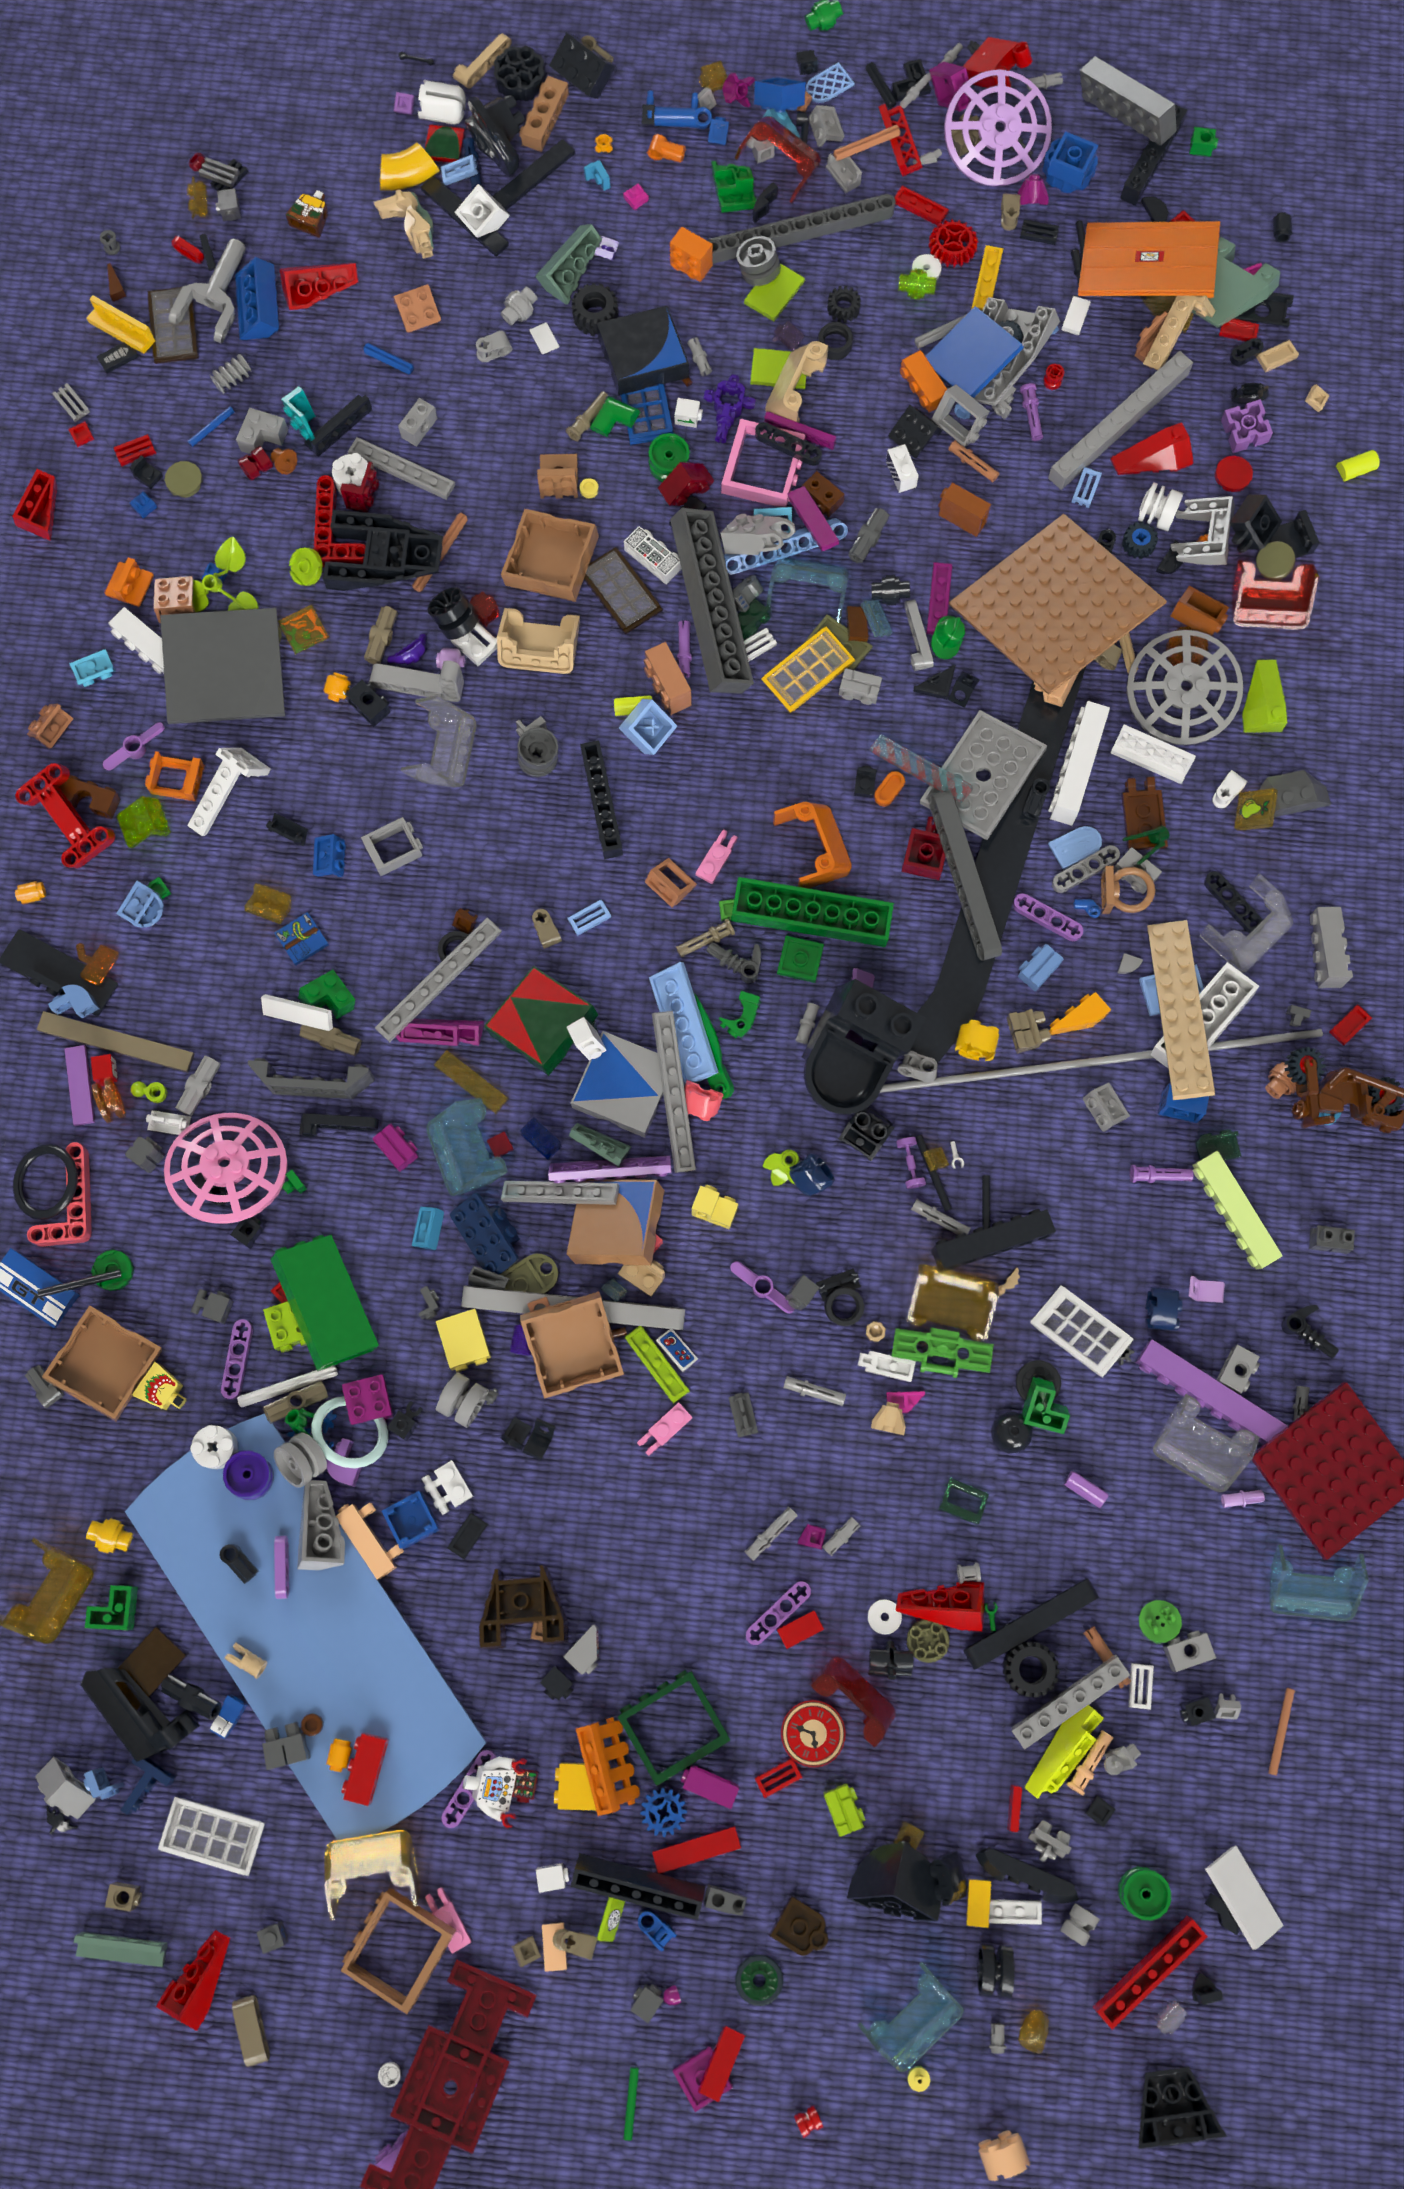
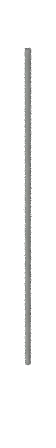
[880,1029,1323,1093]

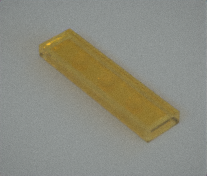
[434,1050,508,1114]

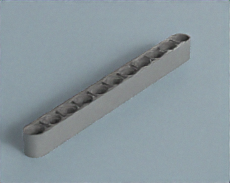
[461,1286,685,1330]

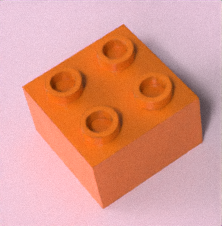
[670,227,712,282]

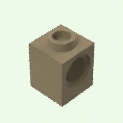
[105,1882,142,1912]

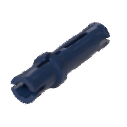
[463,137,483,191]

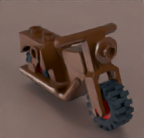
[1284,1047,1404,1133]

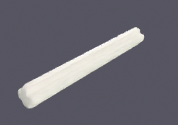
[237,1365,338,1407]

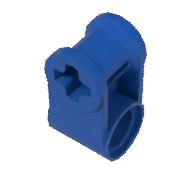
[638,1908,677,1952]

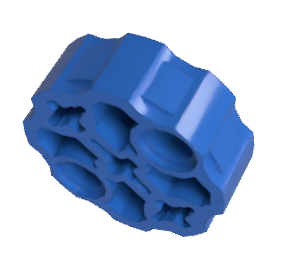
[1042,138,1098,193]

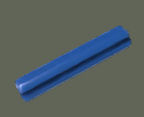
[363,343,414,374]

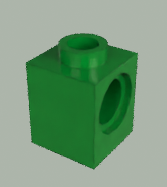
[1189,127,1218,157]

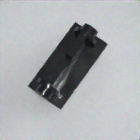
[266,813,309,846]
[816,1268,861,1302]

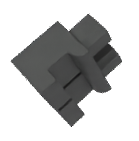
[1309,1225,1355,1254]
[262,1722,311,1770]

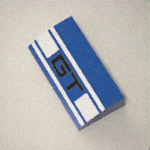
[0,1248,80,1328]

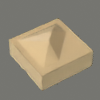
[1305,384,1330,412]

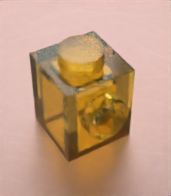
[699,61,727,92]

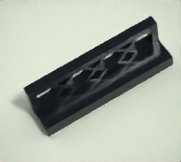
[304,395,372,457]

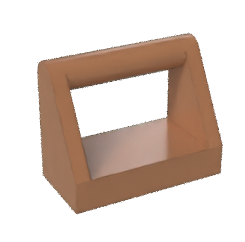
[645,858,697,908]

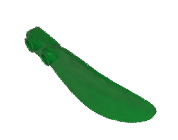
[693,992,734,1099]

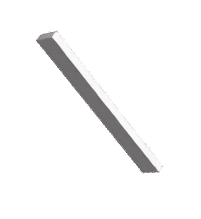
[375,917,502,1042]
[652,1011,696,1173]

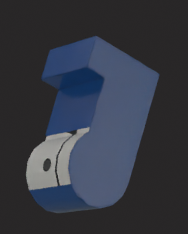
[210,1695,248,1740]

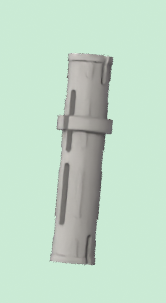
[911,1199,971,1235]
[783,1376,846,1406]
[744,1506,798,1561]

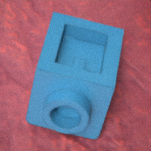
[584,160,610,191]

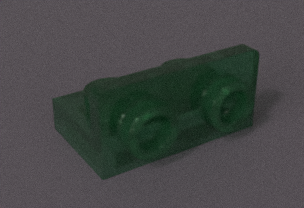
[737,598,771,640]

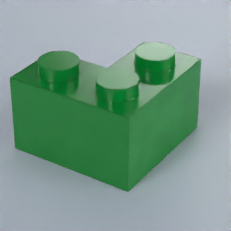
[298,970,356,1019]
[1021,1377,1070,1434]
[85,1585,138,1630]

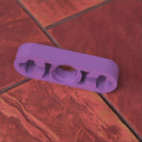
[274,1536,289,1599]

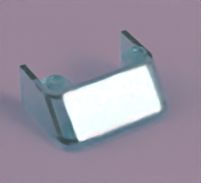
[766,557,849,623]
[1269,1544,1369,1621]
[858,1962,964,2072]

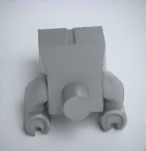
[746,126,774,163]

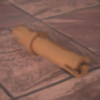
[948,440,1000,483]
[1083,1626,1131,1688]

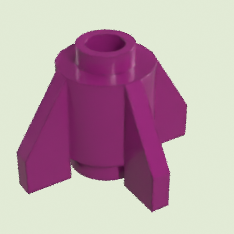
[722,73,755,107]
[1018,174,1049,205]

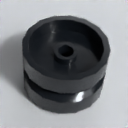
[977,1944,1015,1998]

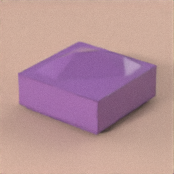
[394,92,415,115]

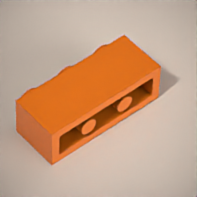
[900,350,947,413]

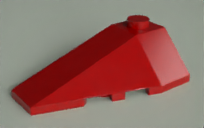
[280,263,358,310]
[1110,422,1194,475]
[896,1581,985,1631]

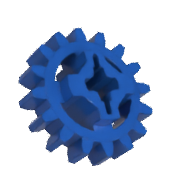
[640,1787,687,1837]

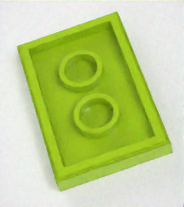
[744,264,805,322]
[750,348,807,389]

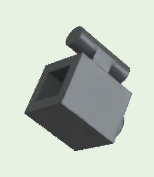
[190,1289,234,1325]

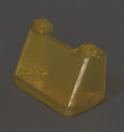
[907,1264,999,1341]

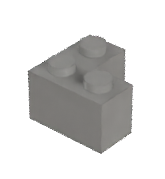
[236,408,288,454]
[35,1757,96,1819]

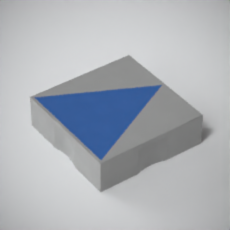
[571,1031,663,1138]

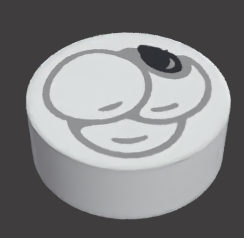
[378,2062,401,2087]

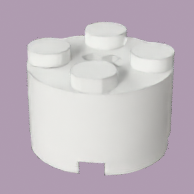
[332,453,368,495]
[190,1425,238,1469]

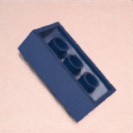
[235,257,279,340]

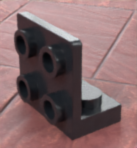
[888,405,943,458]
[1269,510,1320,558]

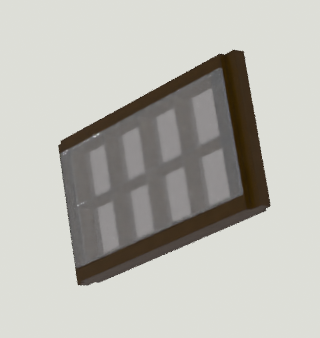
[147,287,199,364]
[584,547,663,635]

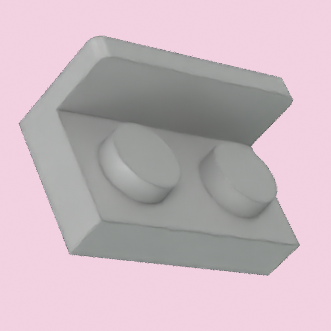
[809,105,845,147]
[1083,1083,1130,1132]

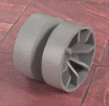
[436,1372,489,1428]

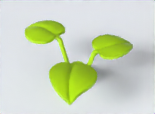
[193,537,259,612]

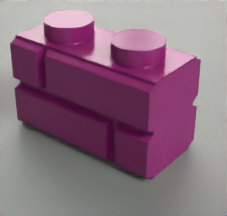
[373,1124,418,1172]

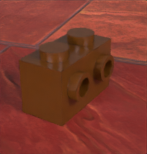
[802,471,845,518]

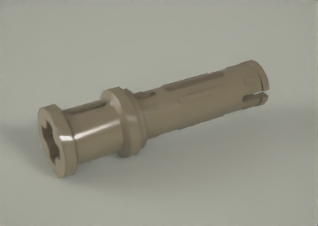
[566,391,608,441]
[676,919,735,958]

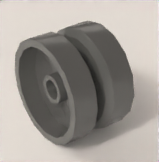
[736,236,781,286]

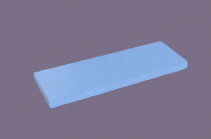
[649,962,719,1086]

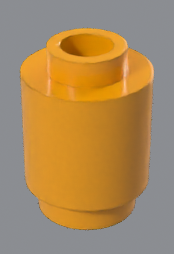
[15,881,46,904]
[326,1738,352,1772]

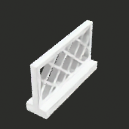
[1111,725,1196,784]

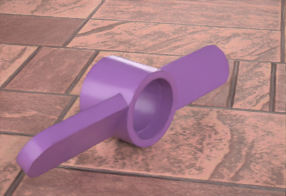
[103,722,165,770]
[730,1261,794,1313]

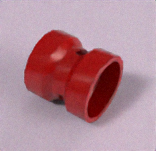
[1043,364,1065,390]
[794,2105,824,2138]

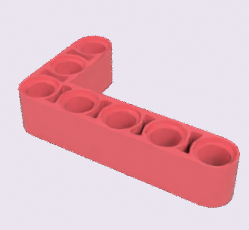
[27,1142,92,1247]

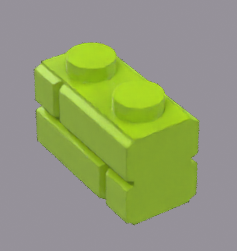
[823,1784,866,1837]

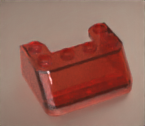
[1232,560,1319,630]

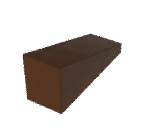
[107,263,126,302]

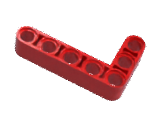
[314,475,366,568]

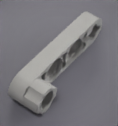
[904,599,933,671]

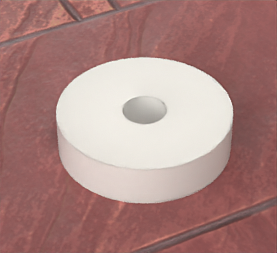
[912,254,941,284]
[867,1600,902,1634]

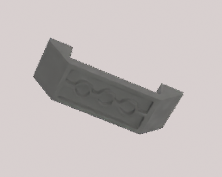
[248,1058,375,1099]

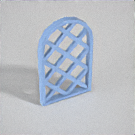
[806,62,854,103]

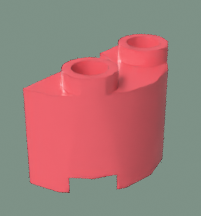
[684,1080,724,1121]

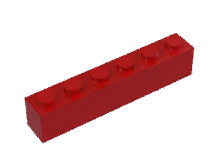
[1092,1916,1208,2030]

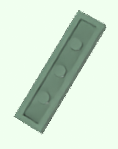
[74,1932,168,1967]

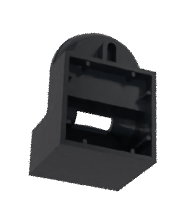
[801,979,926,1115]

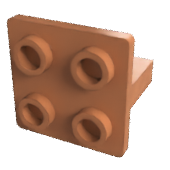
[27,703,74,749]

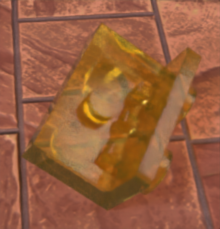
[245,883,291,924]

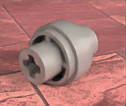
[500,287,537,326]

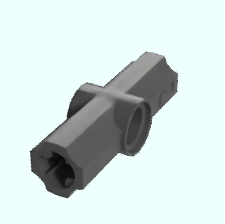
[848,508,890,563]

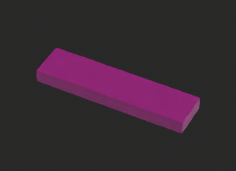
[764,411,836,450]
[788,486,839,552]
[926,562,952,635]

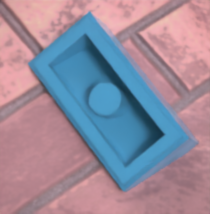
[412,1207,444,1250]

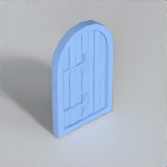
[1048,826,1102,870]

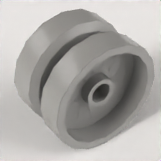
[274,1432,327,1487]

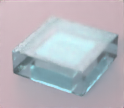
[601,1279,628,1302]

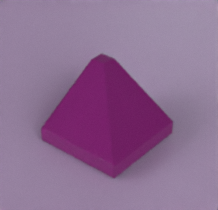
[798,1524,826,1550]

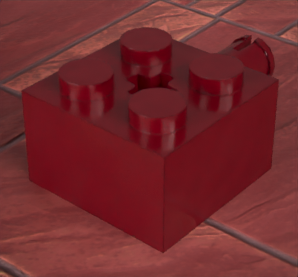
[901,817,946,880]

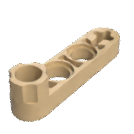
[453,33,511,89]

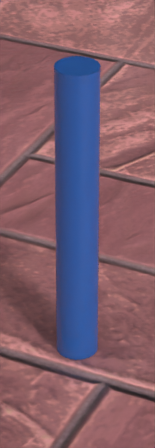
[187,406,234,447]

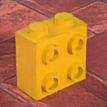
[554,1763,596,1810]

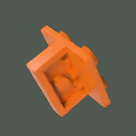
[105,557,154,607]

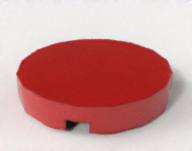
[1214,455,1253,492]

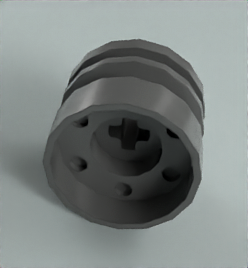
[517,727,558,777]

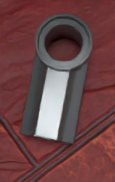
[24,1365,64,1409]

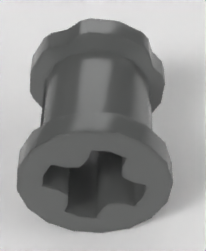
[99,230,121,255]

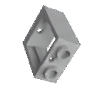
[931,385,989,447]
[361,817,423,876]

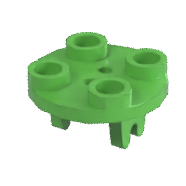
[1139,1600,1182,1644]

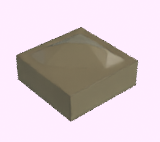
[511,1936,541,1967]

